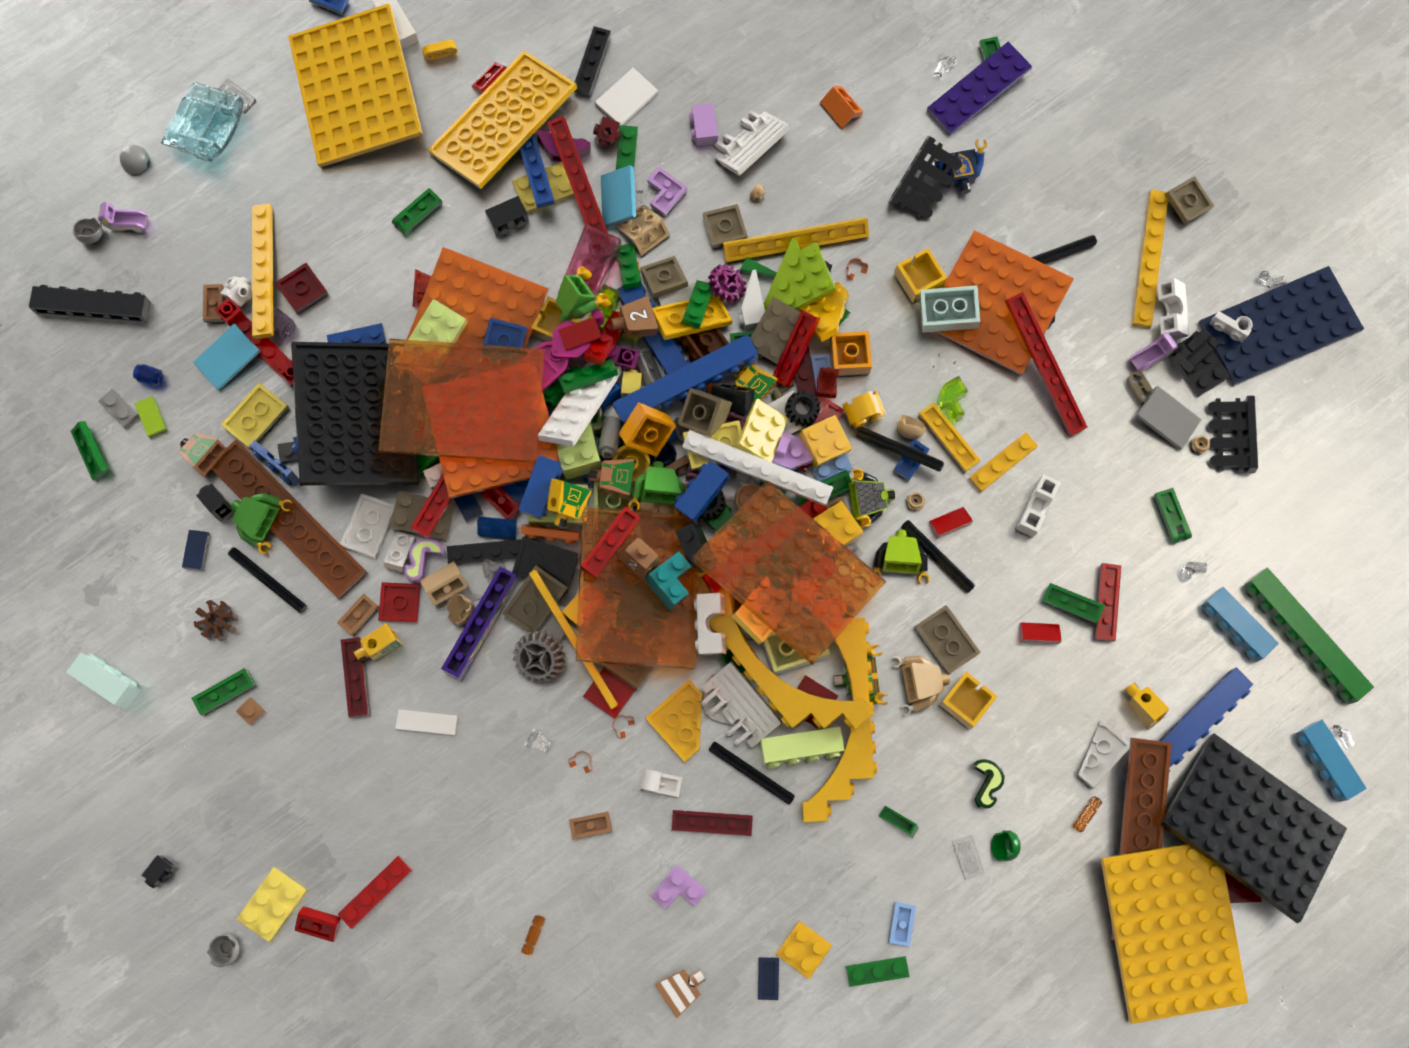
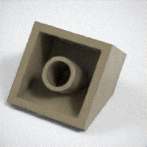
[678,388,732,437]

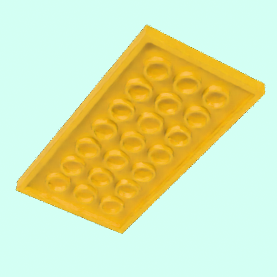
[428,50,577,189]

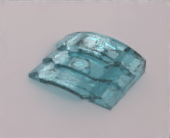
[161,81,244,162]

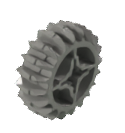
[513,630,566,684]

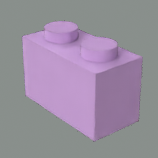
[689,103,718,146]

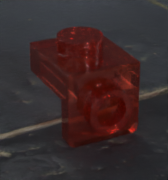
[817,367,839,398]

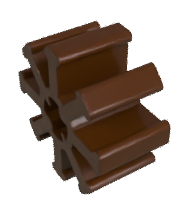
[194,600,238,642]

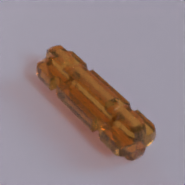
[1073,796,1102,832]
[521,915,545,956]

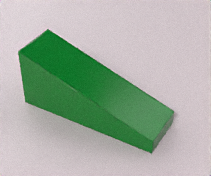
[739,257,777,280]
[879,806,919,838]

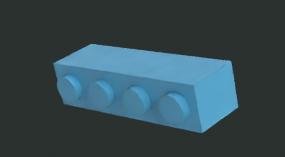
[1201,587,1279,662]
[1296,719,1367,802]

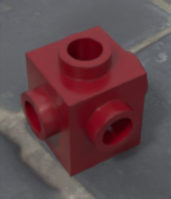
[593,116,620,147]

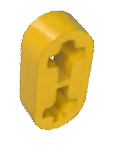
[422,40,457,61]

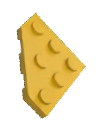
[798,282,849,342]
[645,679,702,763]

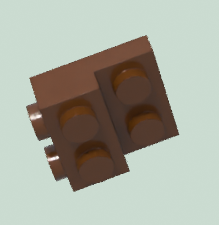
[678,328,729,363]

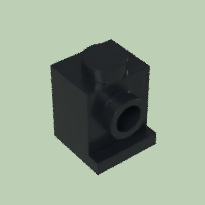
[141,855,178,888]

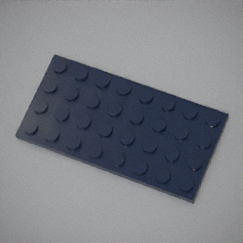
[1198,266,1364,386]

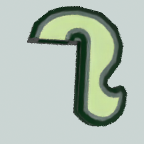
[970,759,1005,809]

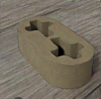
[1126,371,1153,405]

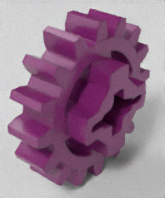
[708,263,747,303]

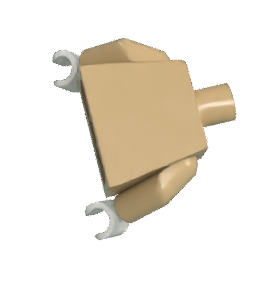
[891,656,950,716]

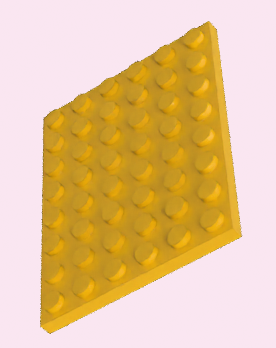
[288,3,423,168]
[1101,844,1248,1024]

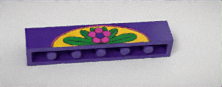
[441,566,519,681]

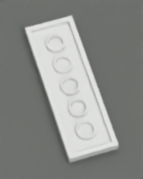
[538,361,622,447]

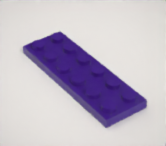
[927,41,1032,136]

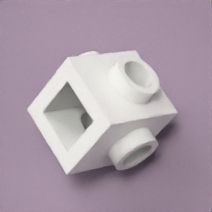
[220,276,252,307]

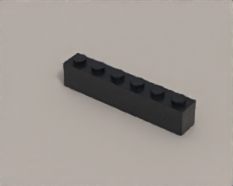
[29,285,151,323]

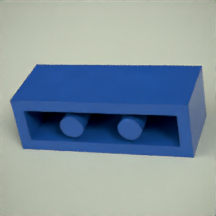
[518,455,563,520]
[674,460,730,523]

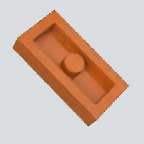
[820,86,863,128]

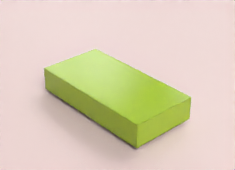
[134,396,167,438]

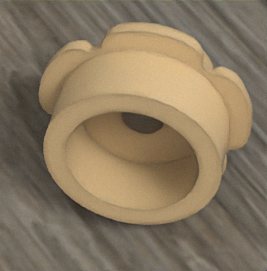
[750,184,766,201]
[1192,435,1210,453]
[906,492,925,510]

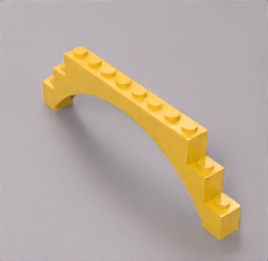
[696,530,876,730]
[791,581,877,822]

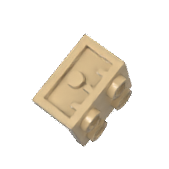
[616,205,670,256]

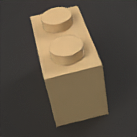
[420,561,468,606]

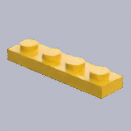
[918,402,981,473]
[968,432,1038,493]

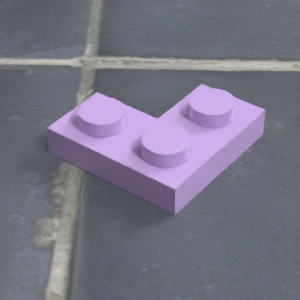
[647,167,687,217]
[651,865,707,909]

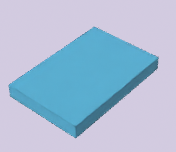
[601,165,636,228]
[193,324,261,390]

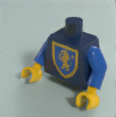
[934,139,987,194]

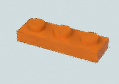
[520,524,581,543]

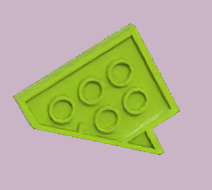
[763,238,837,310]

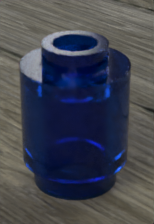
[133,364,164,387]

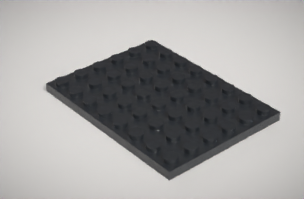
[291,342,419,486]
[1161,733,1347,923]

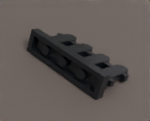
[889,136,962,219]
[1207,396,1258,473]

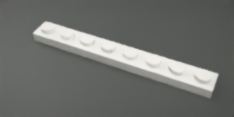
[682,430,833,506]

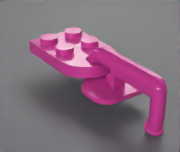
[515,308,605,392]

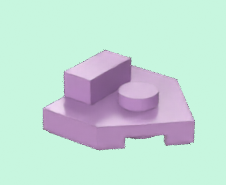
[772,432,813,471]

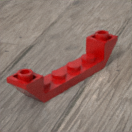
[215,297,293,386]

